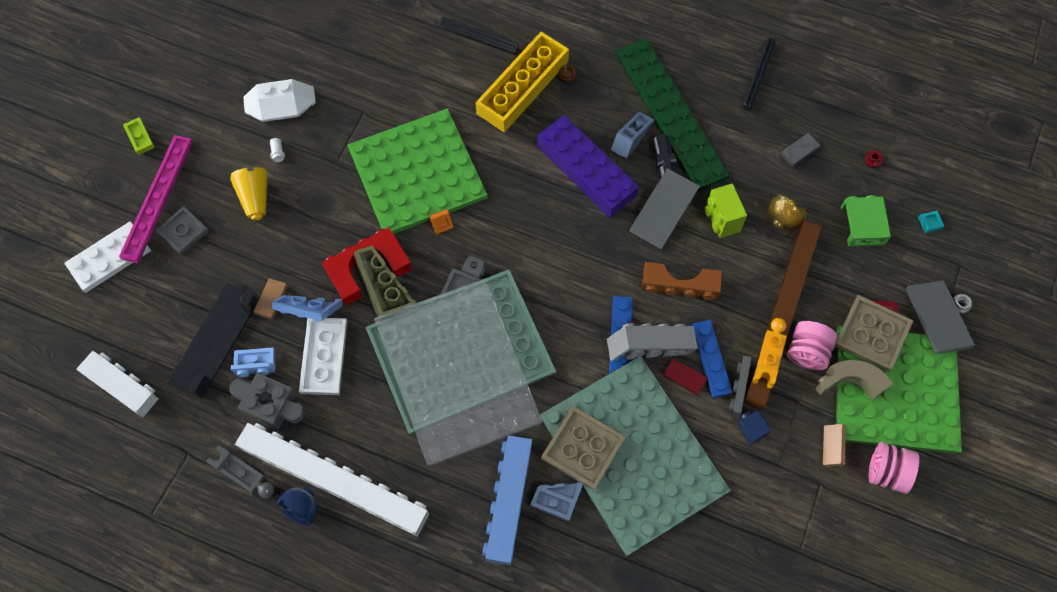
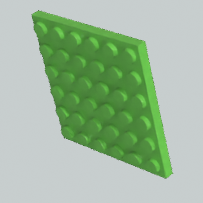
[347,108,488,234]
[836,326,962,454]

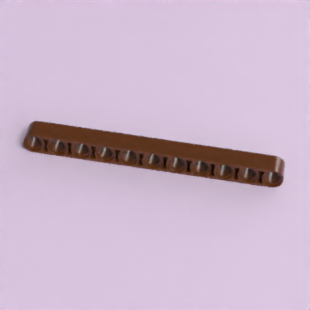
[744,219,822,409]

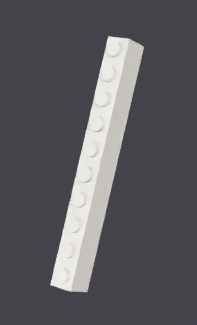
[235,423,429,537]

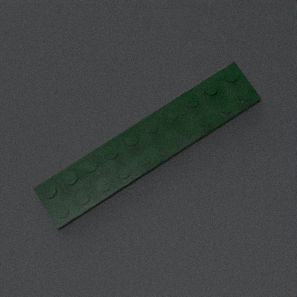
[615,38,729,192]

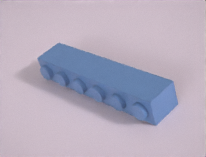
[482,435,532,566]

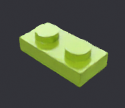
[123,117,155,155]

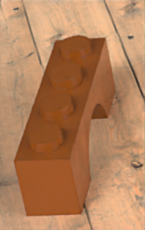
[641,262,722,300]

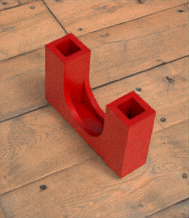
[322,227,412,306]

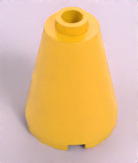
[230,167,268,221]

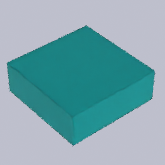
[918,211,944,233]

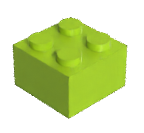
[705,184,747,238]

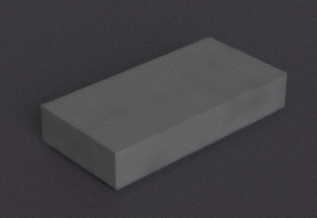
[780,133,820,167]

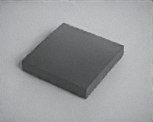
[155,206,209,256]

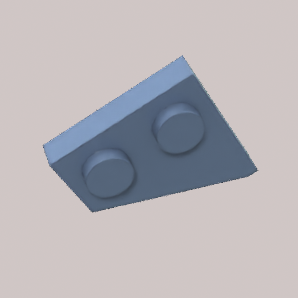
[530,482,583,522]

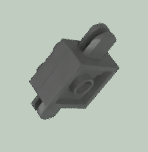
[229,373,305,430]

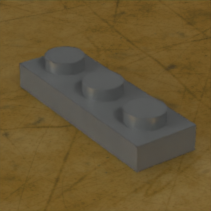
[729,356,751,419]

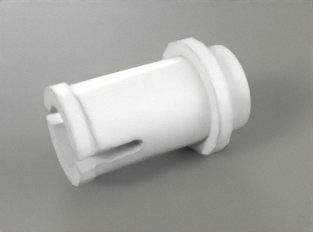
[270,138,285,162]

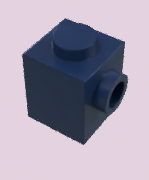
[737,410,771,445]

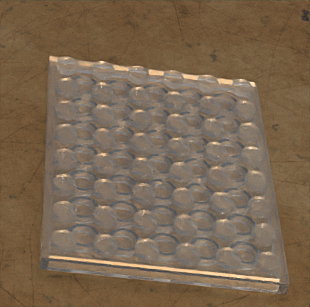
[374,279,542,467]

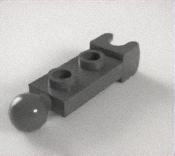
[207,446,274,498]

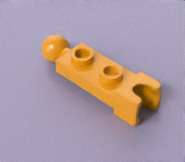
[752,318,787,388]

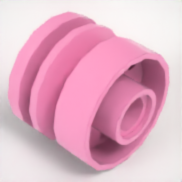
[787,321,837,370]
[869,442,919,494]

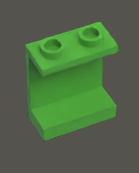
[841,195,891,247]

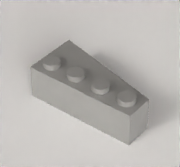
[607,323,698,361]

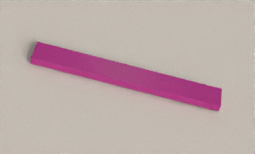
[119,135,193,264]

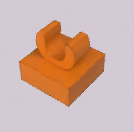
[430,209,453,234]

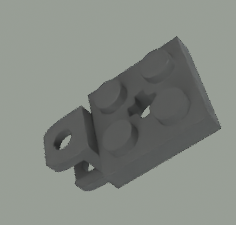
[440,256,484,297]

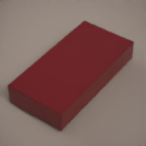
[663,358,707,396]

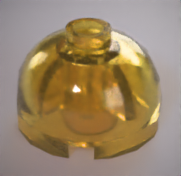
[768,194,808,229]

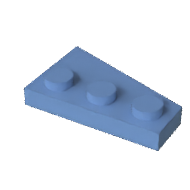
[271,295,342,321]

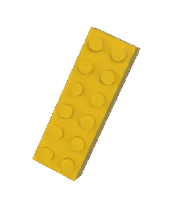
[476,32,569,133]

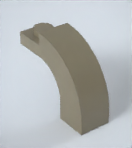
[816,360,893,400]

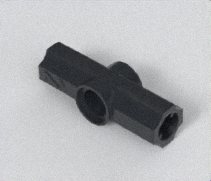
[653,134,676,179]

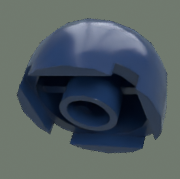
[275,487,319,527]

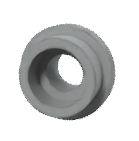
[953,294,972,313]

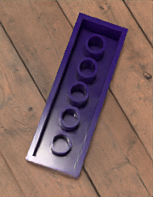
[537,115,639,219]

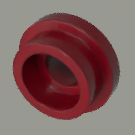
[865,150,884,168]

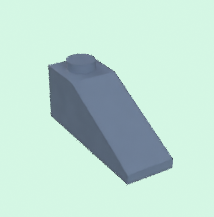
[611,112,654,158]

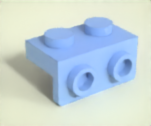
[231,348,275,377]

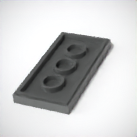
[629,168,700,250]
[906,280,975,355]

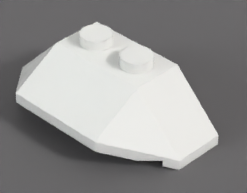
[244,79,316,122]

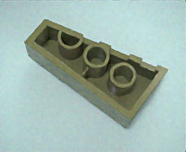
[354,246,418,321]

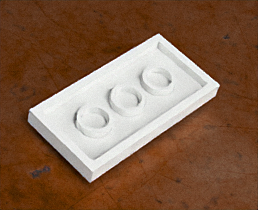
[65,222,151,293]
[299,318,347,395]

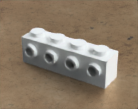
[77,351,158,418]

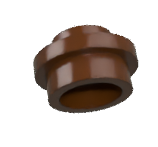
[559,65,576,82]

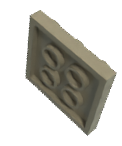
[835,295,913,372]
[541,406,626,491]

